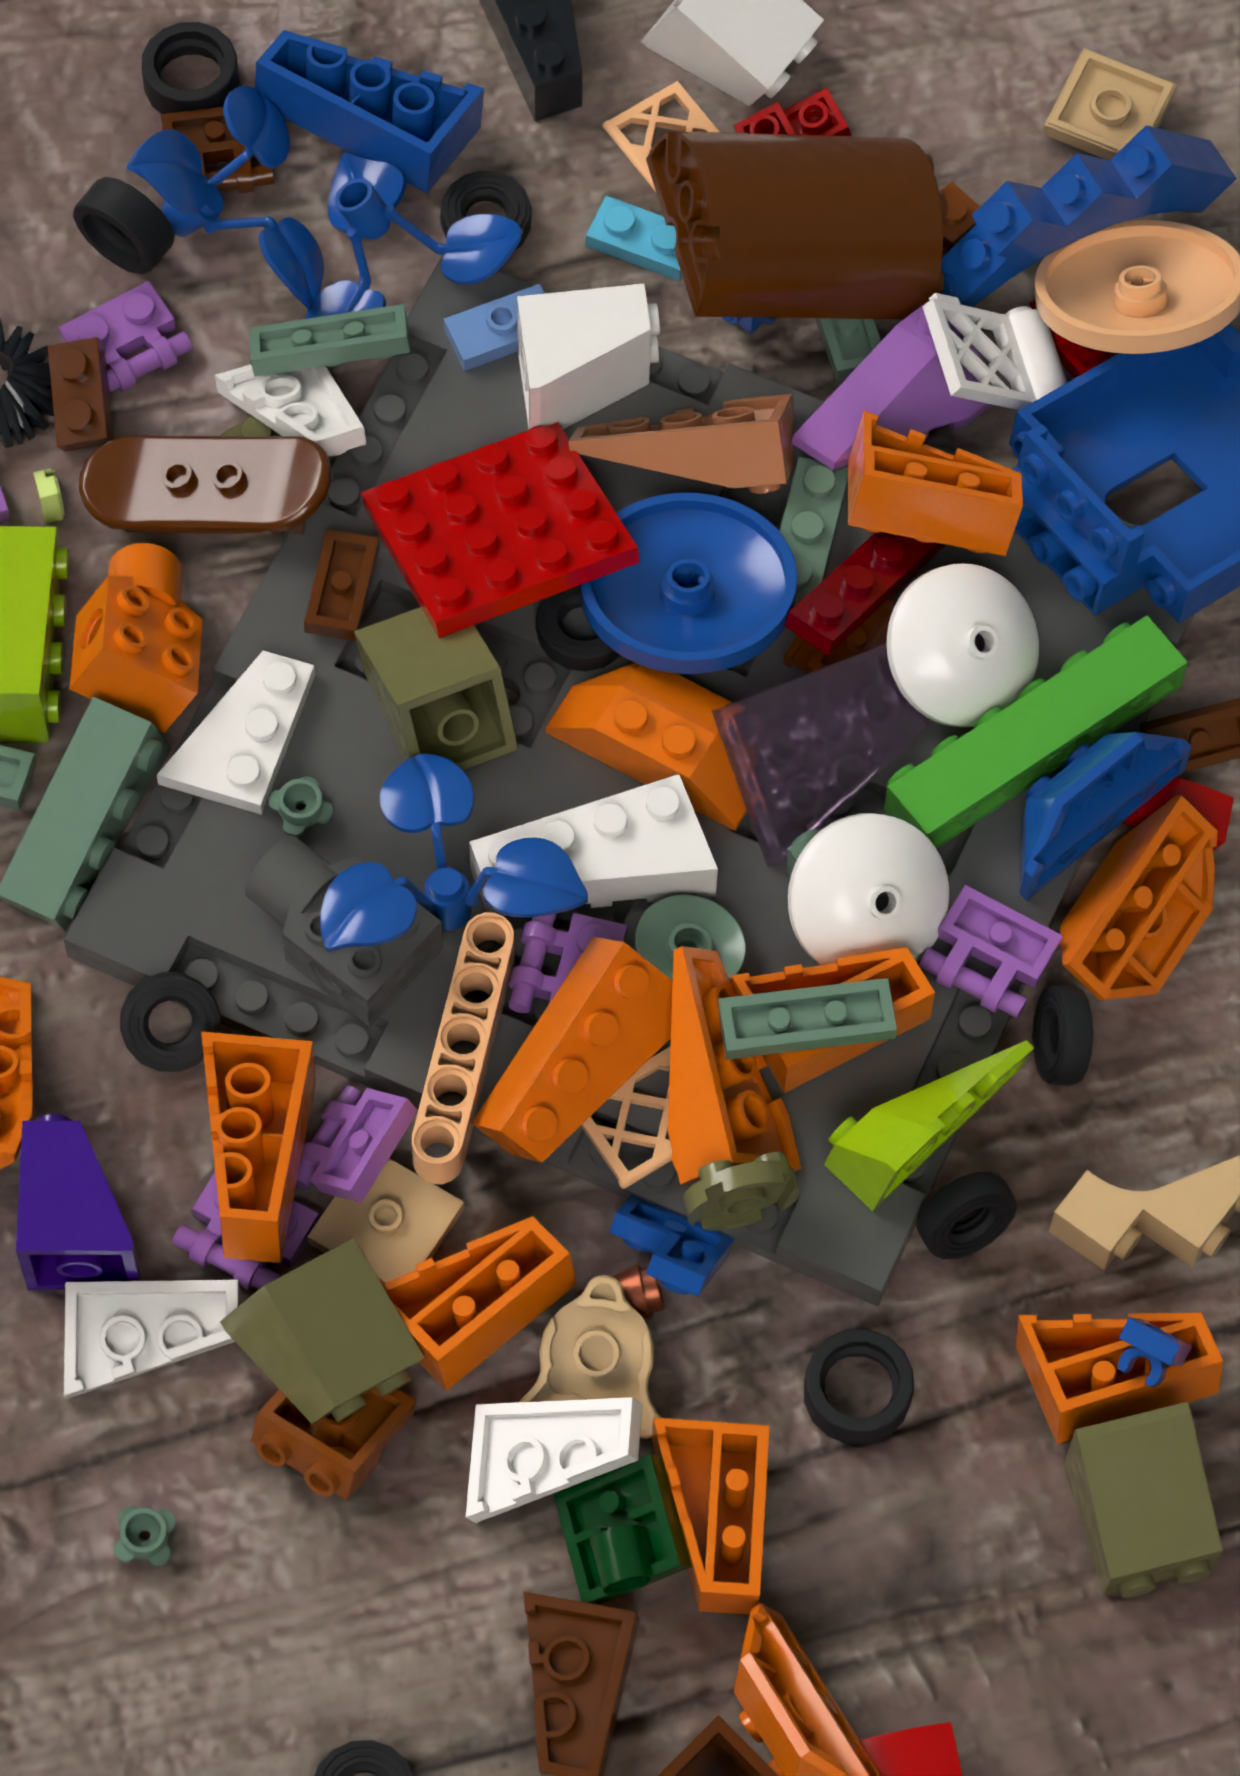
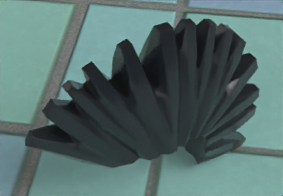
[0,319,54,448]

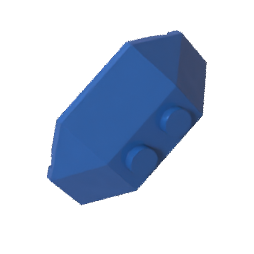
[1019,732,1192,901]

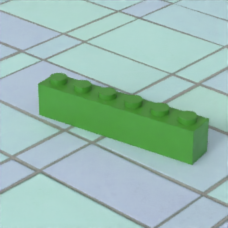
[884,615,1188,849]

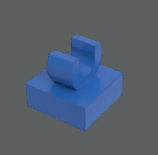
[1118,1317,1192,1387]

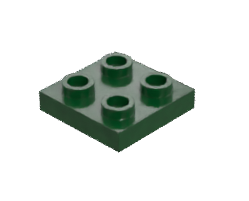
[554,1454,692,1605]

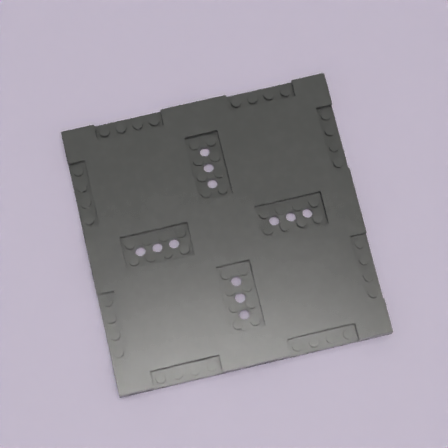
[63,255,1195,1307]

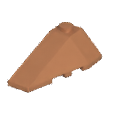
[568,394,794,494]

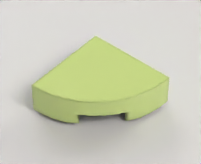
[33,469,65,524]

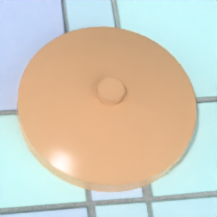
[1035,220,1240,354]

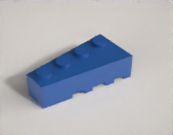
[255,30,484,193]

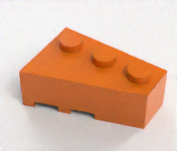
[848,410,1023,556]
[731,947,935,1093]
[379,1216,577,1391]
[1016,1313,1223,1444]

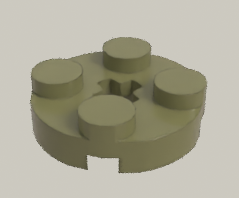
[683,1152,800,1231]

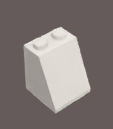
[640,0,824,106]
[517,283,660,430]

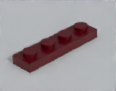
[785,532,946,655]

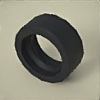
[142,22,239,114]
[73,177,175,275]
[804,1329,914,1445]

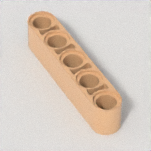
[412,912,514,1184]

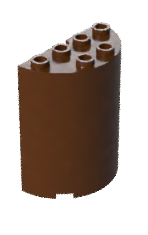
[646,131,948,319]

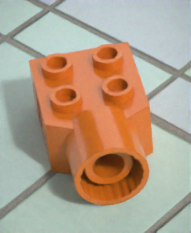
[69,543,202,733]

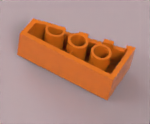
[471,937,673,1163]
[201,1032,316,1263]

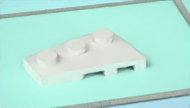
[214,364,366,456]
[157,650,315,815]
[64,1280,239,1400]
[465,1397,642,1523]

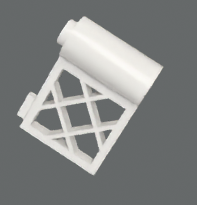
[923,293,1068,410]

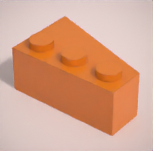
[652,1417,770,1615]

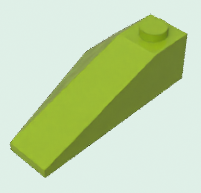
[824,1040,1034,1212]

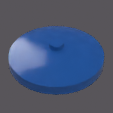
[580,493,797,674]

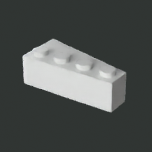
[469,774,718,916]

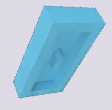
[585,195,682,281]

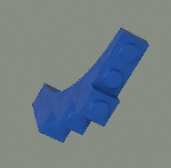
[941,125,1237,307]

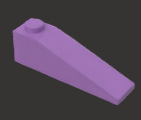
[791,302,992,470]

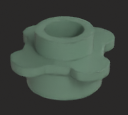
[269,776,333,837]
[113,1506,176,1566]

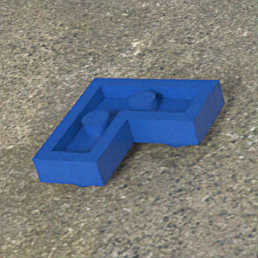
[609,1195,735,1297]

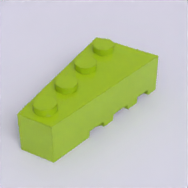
[0,526,70,743]

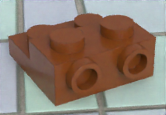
[251,1389,416,1501]

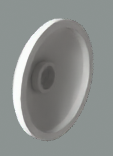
[887,563,1039,727]
[788,813,949,965]

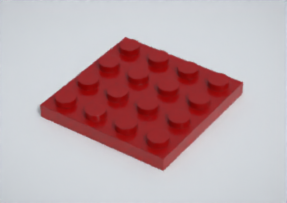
[360,422,640,638]

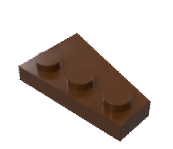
[523,1591,640,1776]

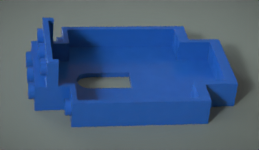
[1009,324,1240,623]

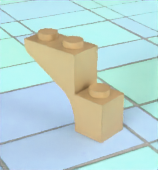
[1049,1155,1240,1271]

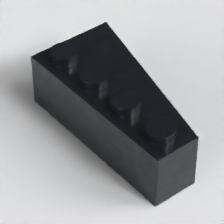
[479,0,582,122]

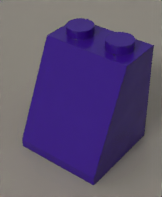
[16,1114,142,1290]

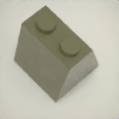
[354,607,518,770]
[220,1238,425,1424]
[1064,1402,1223,1598]

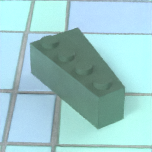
[0,696,172,931]

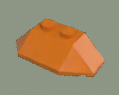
[545,663,762,831]
[1060,795,1218,1001]
[734,1602,882,1776]

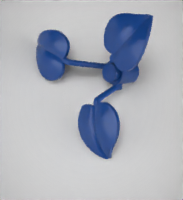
[127,86,324,309]
[305,152,523,319]
[321,754,588,952]

